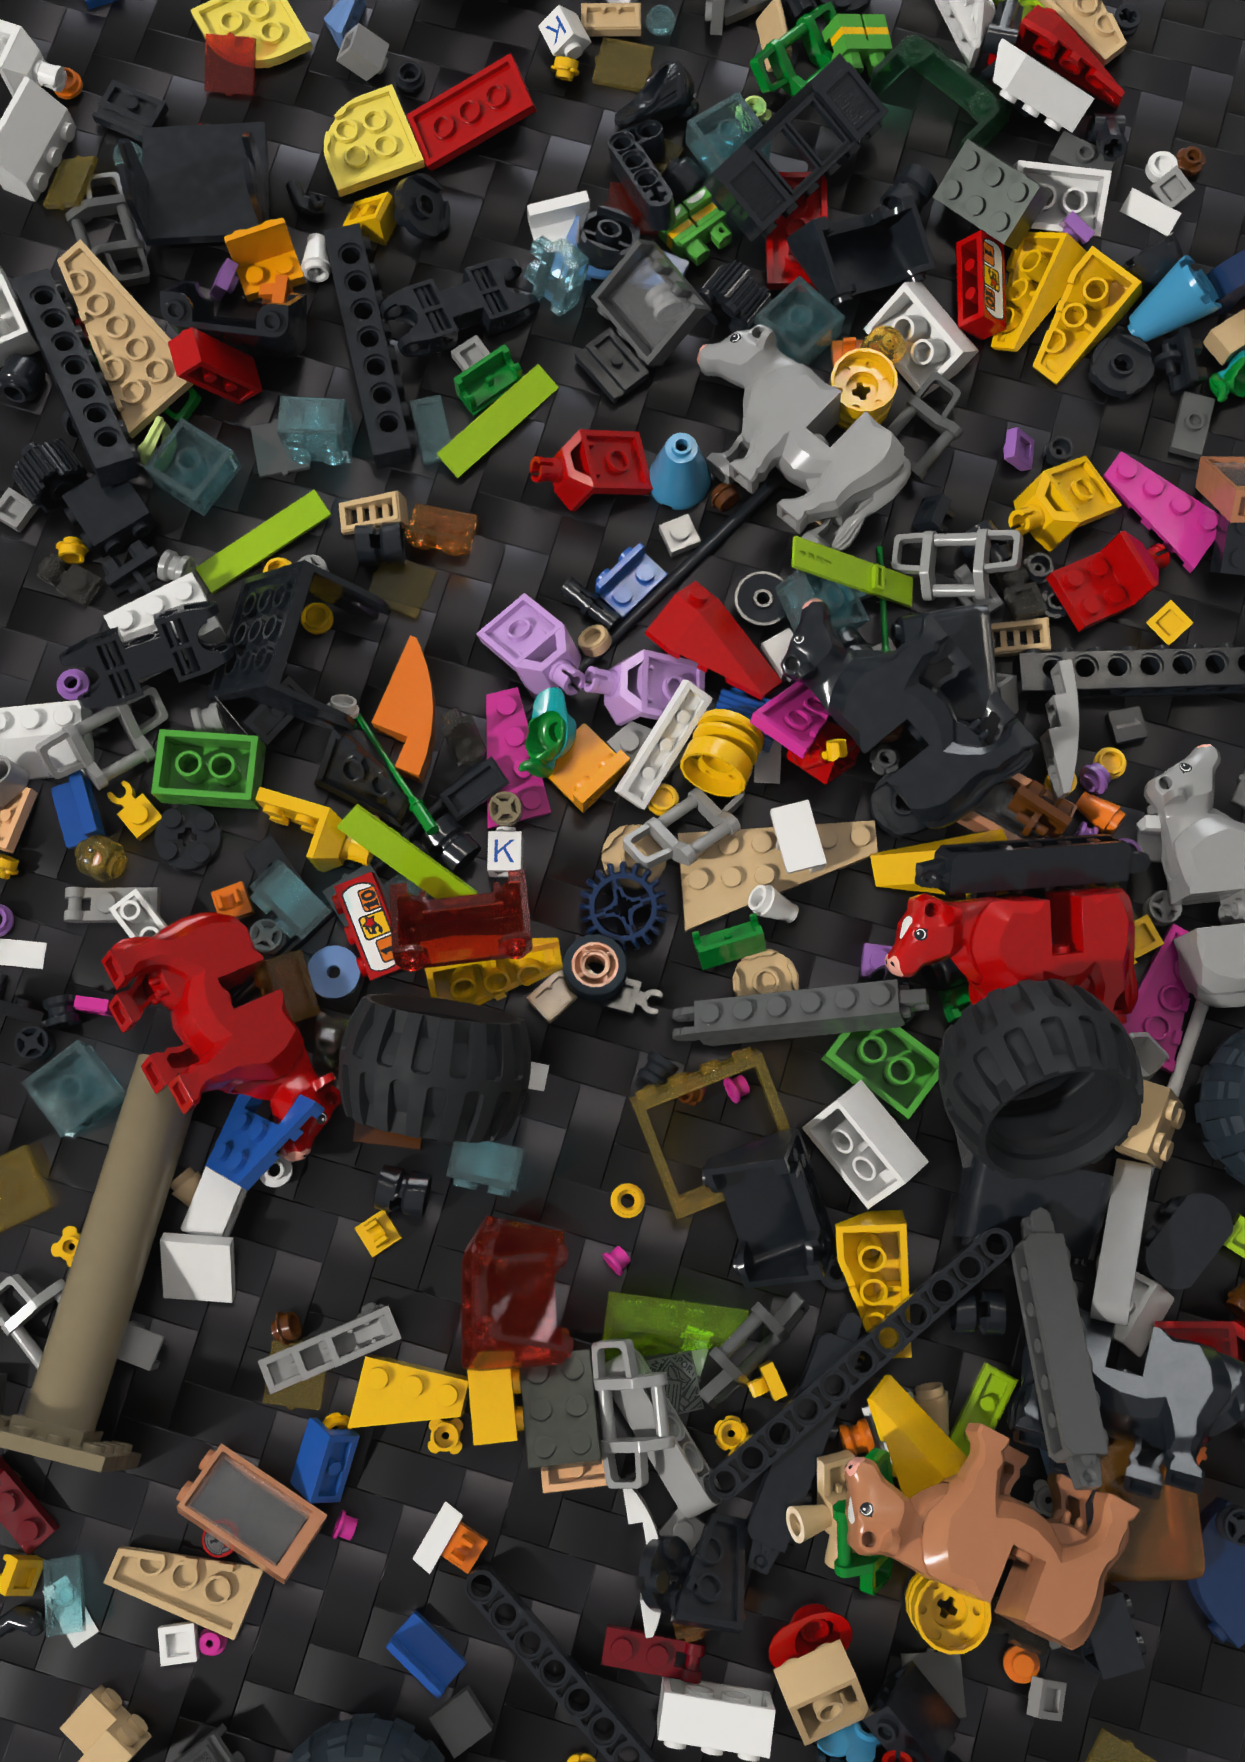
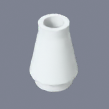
[301,233,332,283]
[748,885,799,923]

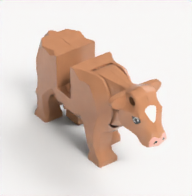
[843,1423,1140,1650]

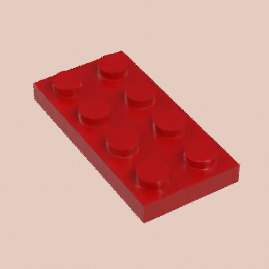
[406,53,537,172]
[766,172,828,290]

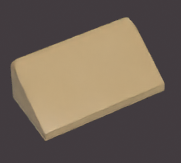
[756,0,792,72]

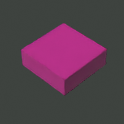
[73,995,113,1017]

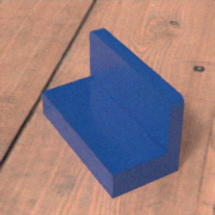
[51,770,107,849]
[290,1418,360,1504]
[386,1610,467,1699]

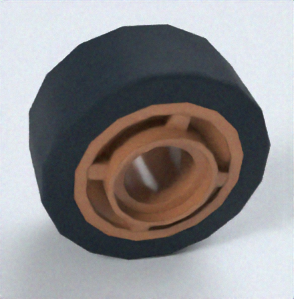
[563,934,627,1002]

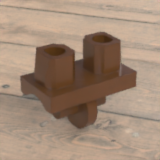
[1007,780,1074,837]

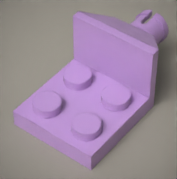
[476,593,586,699]
[583,649,705,728]

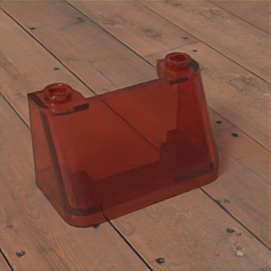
[389,869,533,972]
[461,1215,573,1371]

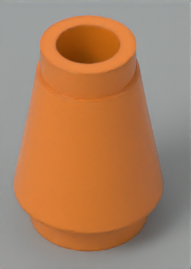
[1075,791,1127,836]

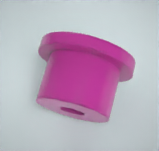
[723,1075,750,1103]
[602,1246,631,1276]
[331,1510,358,1541]
[199,1628,228,1656]

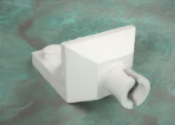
[0,19,67,97]

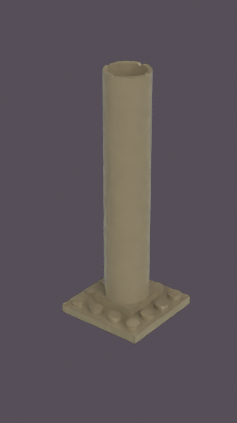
[0,1054,195,1473]

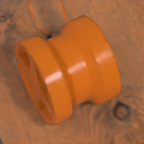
[838,1418,875,1457]

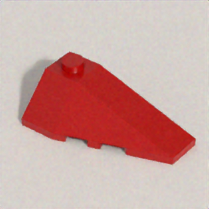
[1015,5,1125,110]
[645,581,783,700]

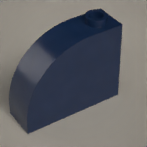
[1184,1496,1245,1648]

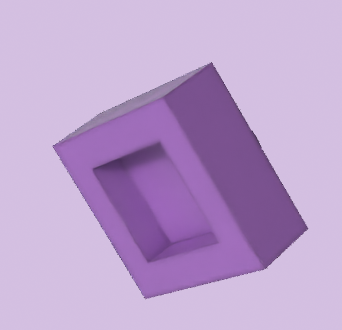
[1059,211,1095,245]
[209,258,239,301]
[1003,427,1035,472]
[860,943,893,979]

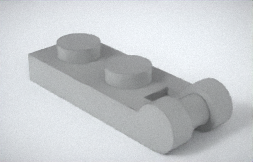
[64,887,161,923]

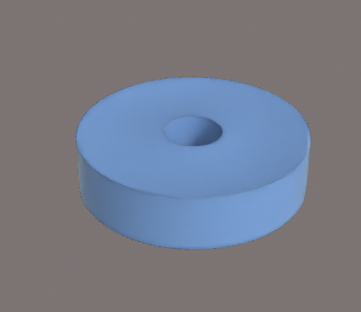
[307,945,362,1000]

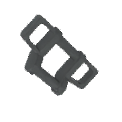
[65,172,150,287]
[887,372,963,482]
[698,1291,810,1409]

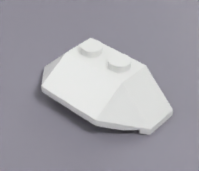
[935,0,996,69]

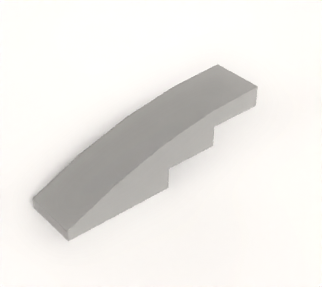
[1040,659,1079,801]
[258,1305,402,1395]

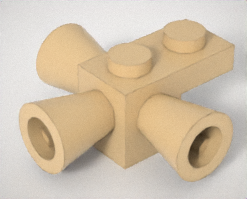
[786,1449,856,1569]

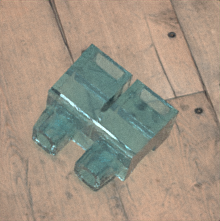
[524,236,590,317]

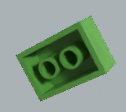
[151,729,266,810]
[821,1027,939,1122]

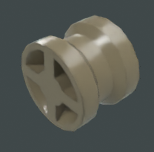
[488,791,523,827]

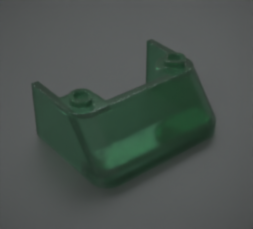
[869,35,1012,157]

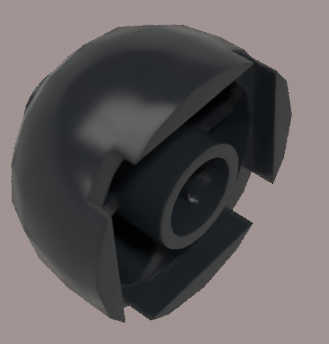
[576,206,640,271]
[1121,233,1183,293]

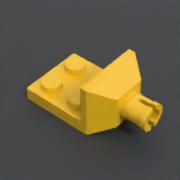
[1008,455,1122,552]
[255,787,374,872]

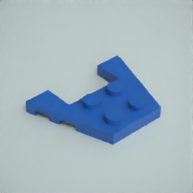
[205,1094,325,1191]

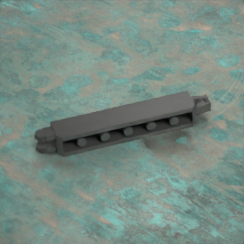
[673,979,930,1046]
[1010,1207,1109,1490]

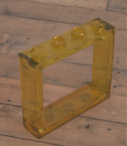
[629,1047,790,1219]

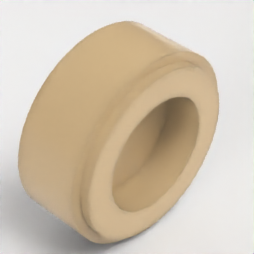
[578,625,612,657]

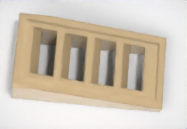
[339,490,409,535]
[991,617,1051,657]

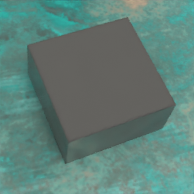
[429,1685,494,1759]

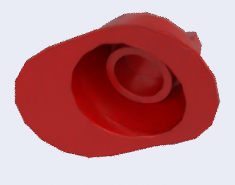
[769,1603,852,1668]

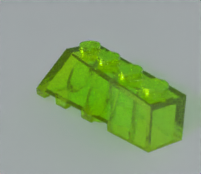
[603,1290,749,1361]

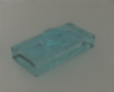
[410,395,451,465]
[43,1554,86,1637]

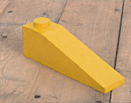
[991,232,1087,352]
[1033,246,1142,385]
[870,829,1009,896]
[421,938,563,1006]
[835,1210,912,1358]
[867,1375,967,1498]

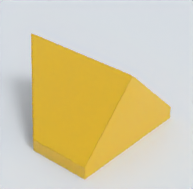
[342,192,397,246]

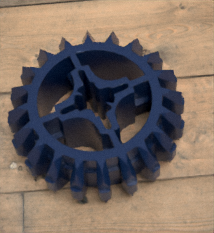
[578,861,669,952]

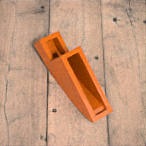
[371,635,436,784]

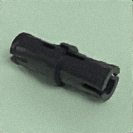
[560,577,622,633]

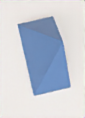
[323,0,367,49]

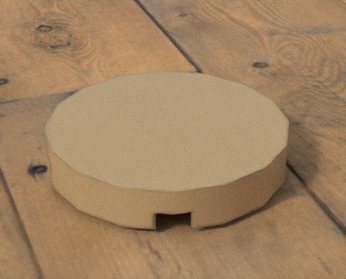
[601,824,666,890]
[732,949,799,997]

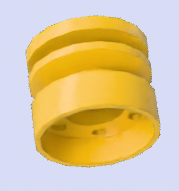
[829,348,898,431]
[680,709,765,797]
[905,1572,992,1655]

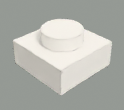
[158,1621,200,1666]

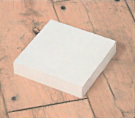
[160,1232,236,1303]

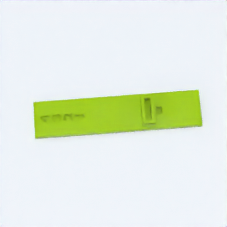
[436,364,559,478]
[196,490,332,594]
[792,536,913,608]
[337,804,478,914]

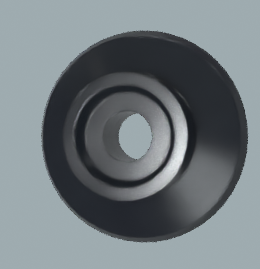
[734,571,792,626]

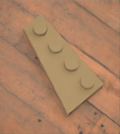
[103,1546,264,1640]

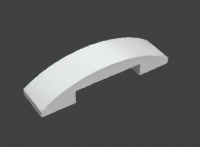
[623,1489,661,1638]

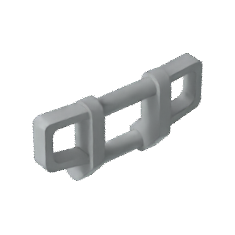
[891,529,1023,601]
[35,685,168,790]
[623,787,745,869]
[0,1274,65,1370]
[592,1339,675,1489]

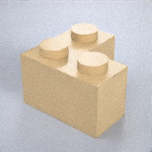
[59,1684,152,1762]

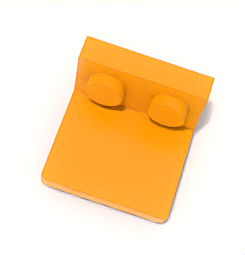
[224,218,306,302]
[548,724,630,813]

